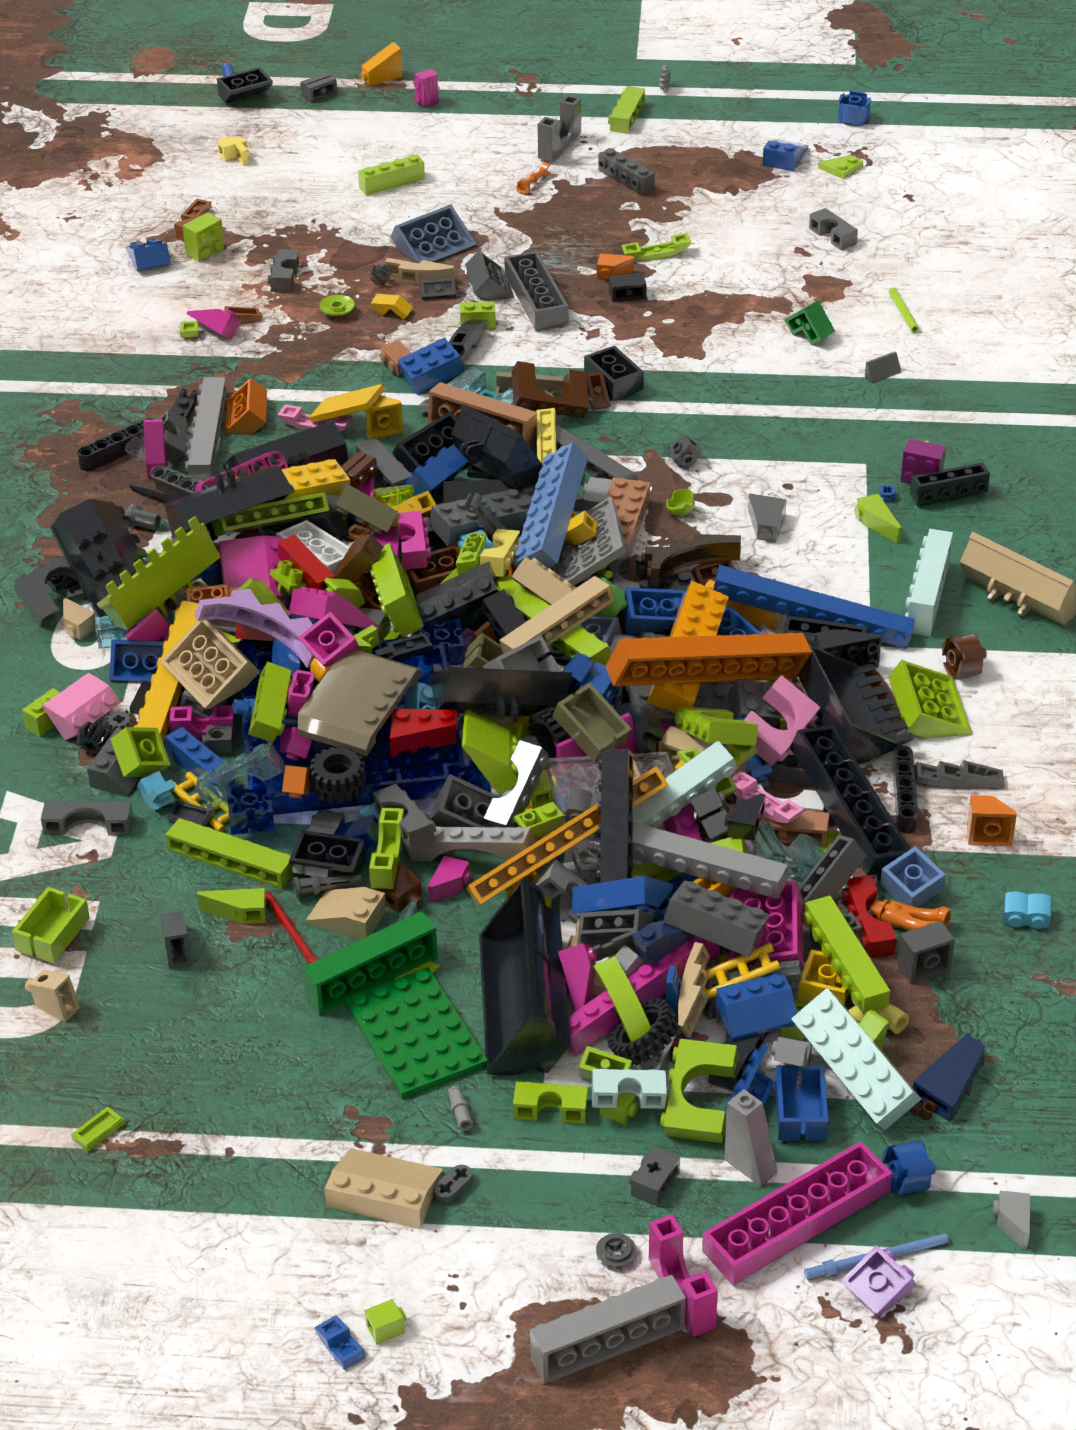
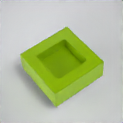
[180,321,199,338]

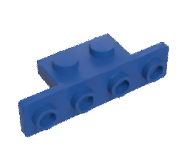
[726,1044,775,1117]

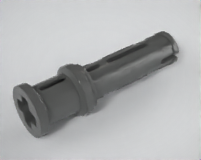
[293,873,362,897]

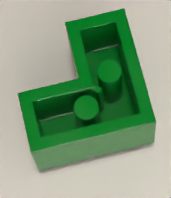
[784,300,835,345]

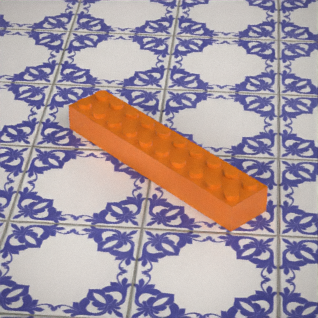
[605,633,812,686]

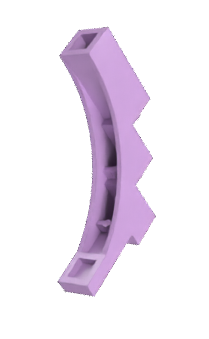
[194,589,315,668]

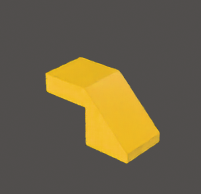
[369,294,413,320]

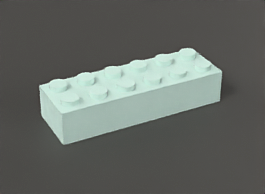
[905,529,953,637]
[791,988,921,1130]

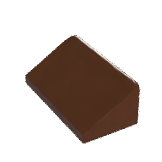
[691,561,734,585]

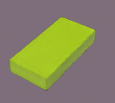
[71,1107,124,1152]

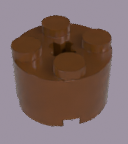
[942,634,987,677]

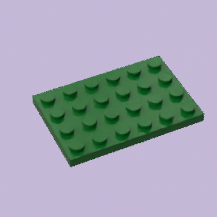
[344,967,487,1099]

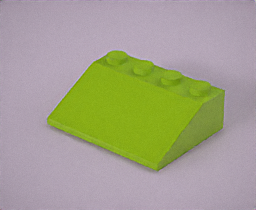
[888,659,972,738]
[462,709,521,796]

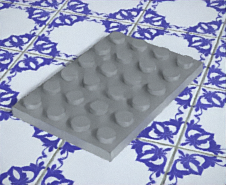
[552,496,627,586]

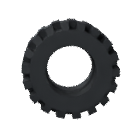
[310,747,366,803]

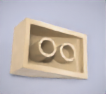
[306,887,386,940]

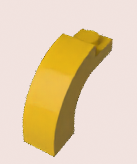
[564,510,597,545]

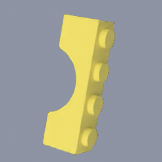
[480,529,520,577]

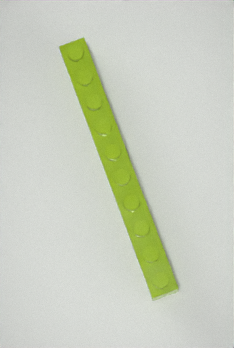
[496,574,611,665]

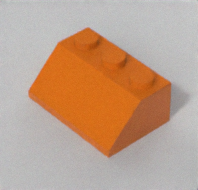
[225,378,267,434]

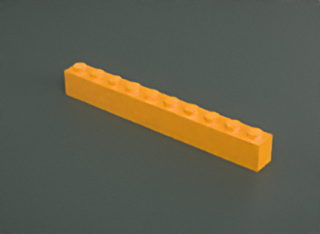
[466,766,669,907]

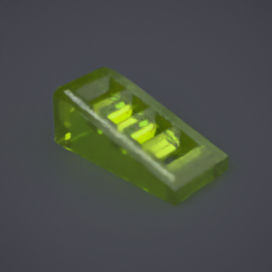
[373,485,414,508]

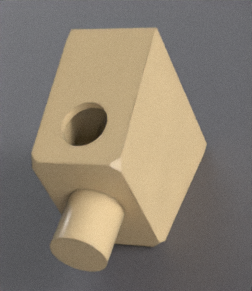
[25,970,80,1022]

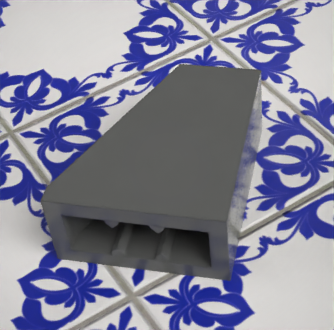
[748,493,787,542]
[160,911,192,969]

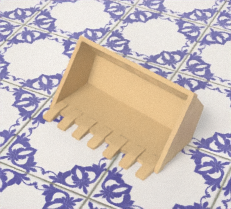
[960,531,1076,626]

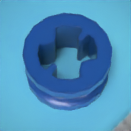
[879,485,896,503]

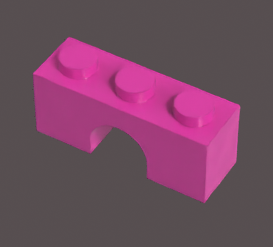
[170,705,236,739]

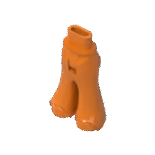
[869,899,951,931]

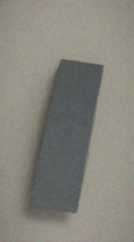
[914,760,1005,789]

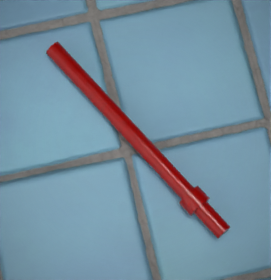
[265,892,319,965]

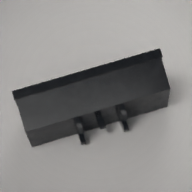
[50,499,166,629]
[798,644,914,764]

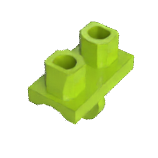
[269,560,307,596]

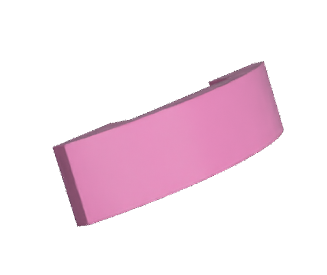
[277,404,352,431]
[732,771,804,823]

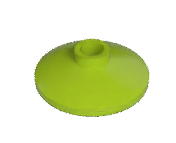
[320,295,355,316]

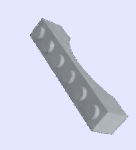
[404,827,536,861]

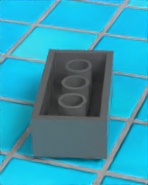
[663,881,770,957]

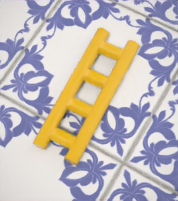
[172,772,243,833]
[703,943,781,999]

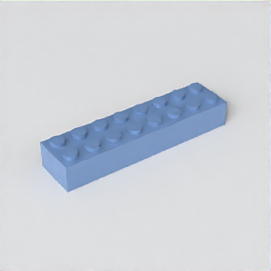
[513,442,588,568]

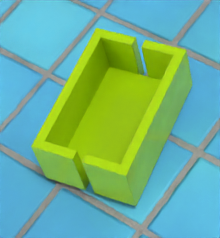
[12,887,90,963]

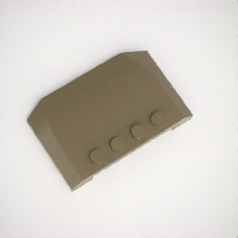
[298,649,422,756]

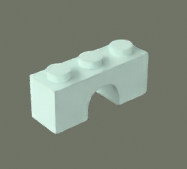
[592,1069,667,1109]

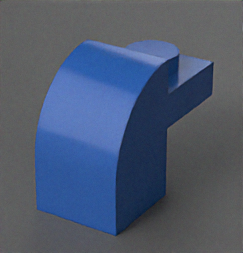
[745,754,773,787]

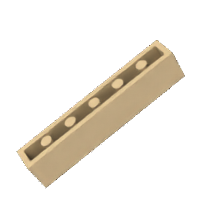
[500,576,614,654]

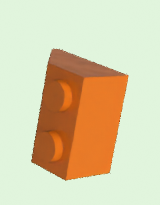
[967,795,1017,846]

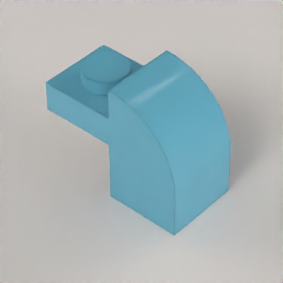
[137,771,176,810]

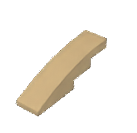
[678,942,710,1038]

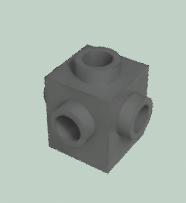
[670,434,703,468]

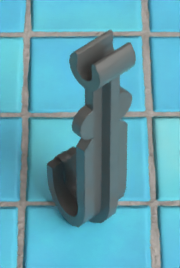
[463,493,507,543]

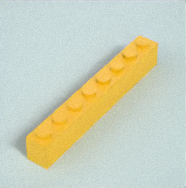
[134,601,198,743]

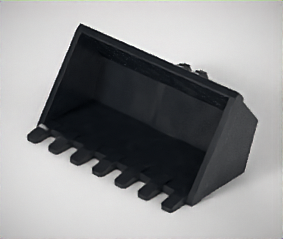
[222,420,349,477]

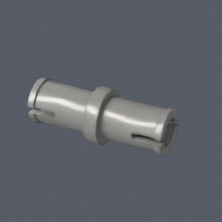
[447,1086,473,1131]

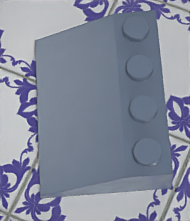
[391,204,477,263]

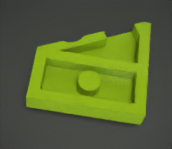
[818,155,863,179]

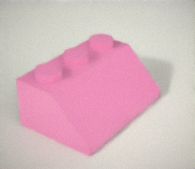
[42,673,121,740]

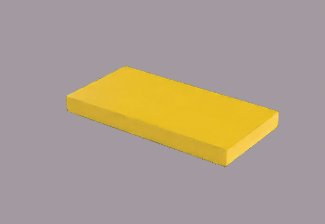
[309,384,385,423]

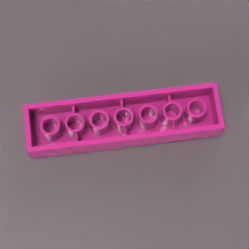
[702,1141,892,1285]

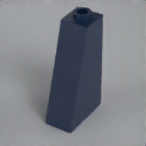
[913,1034,986,1122]

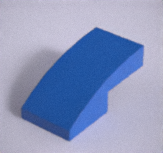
[314,1315,366,1369]

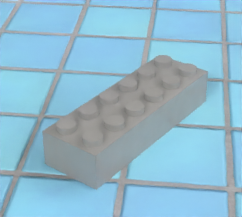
[530,1275,686,1384]

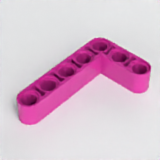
[195,451,288,492]

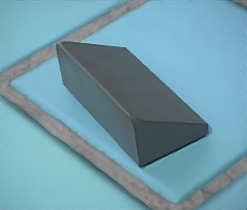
[865,351,901,383]

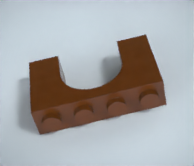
[511,361,589,418]

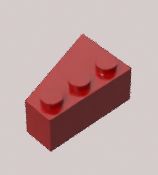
[390,709,458,757]

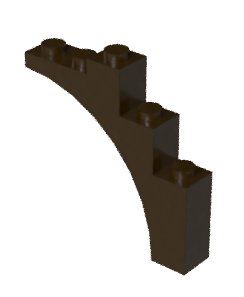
[641,534,741,587]

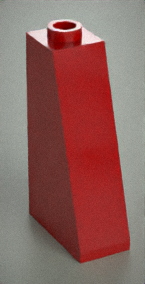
[278,534,335,591]

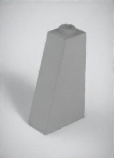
[724,1089,777,1187]

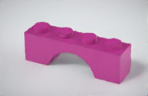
[398,511,431,570]

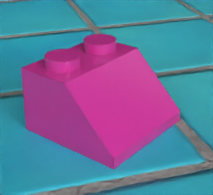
[298,612,361,667]

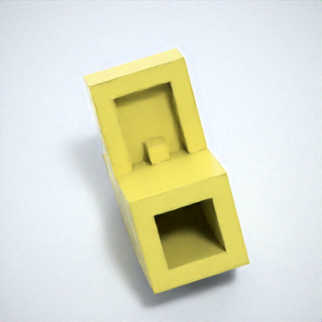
[217,137,250,165]

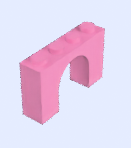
[744,675,820,766]

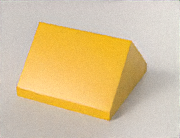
[365,395,403,440]

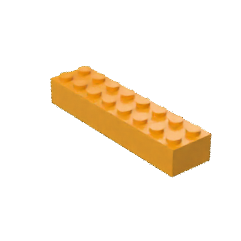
[647,581,729,715]

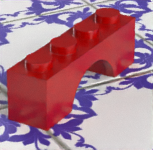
[841,875,897,958]

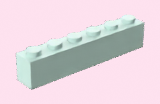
[633,741,737,829]

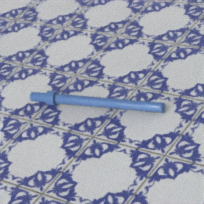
[804,1233,949,1279]

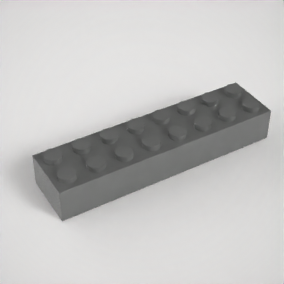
[429,484,584,547]

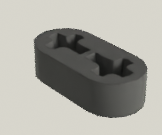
[434,1164,473,1205]

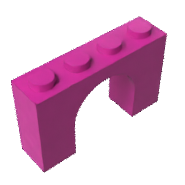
[648,1214,718,1337]

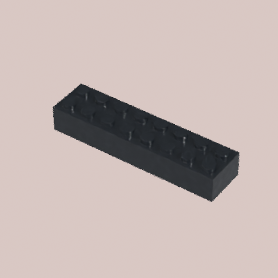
[790,725,910,875]

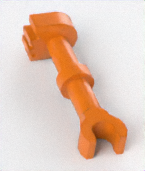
[516,162,551,195]

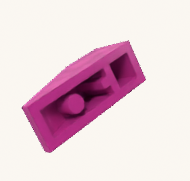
[186,309,241,339]
[143,419,168,479]
[558,943,597,1011]

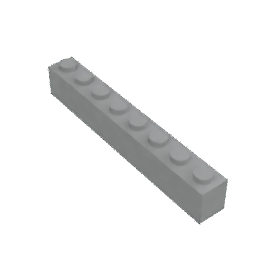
[185,377,227,480]
[633,822,788,899]

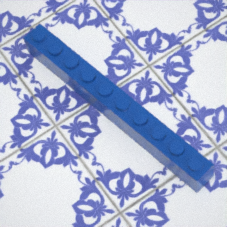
[713,565,914,649]

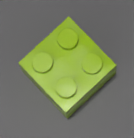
[182,212,224,262]
[110,727,171,777]

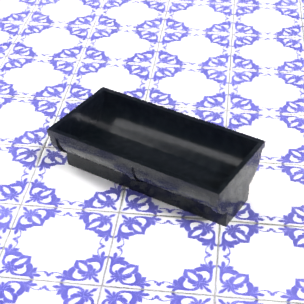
[479,878,571,1075]

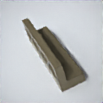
[495,372,564,400]

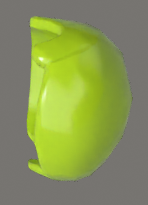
[666,489,695,517]

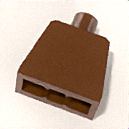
[370,861,424,912]

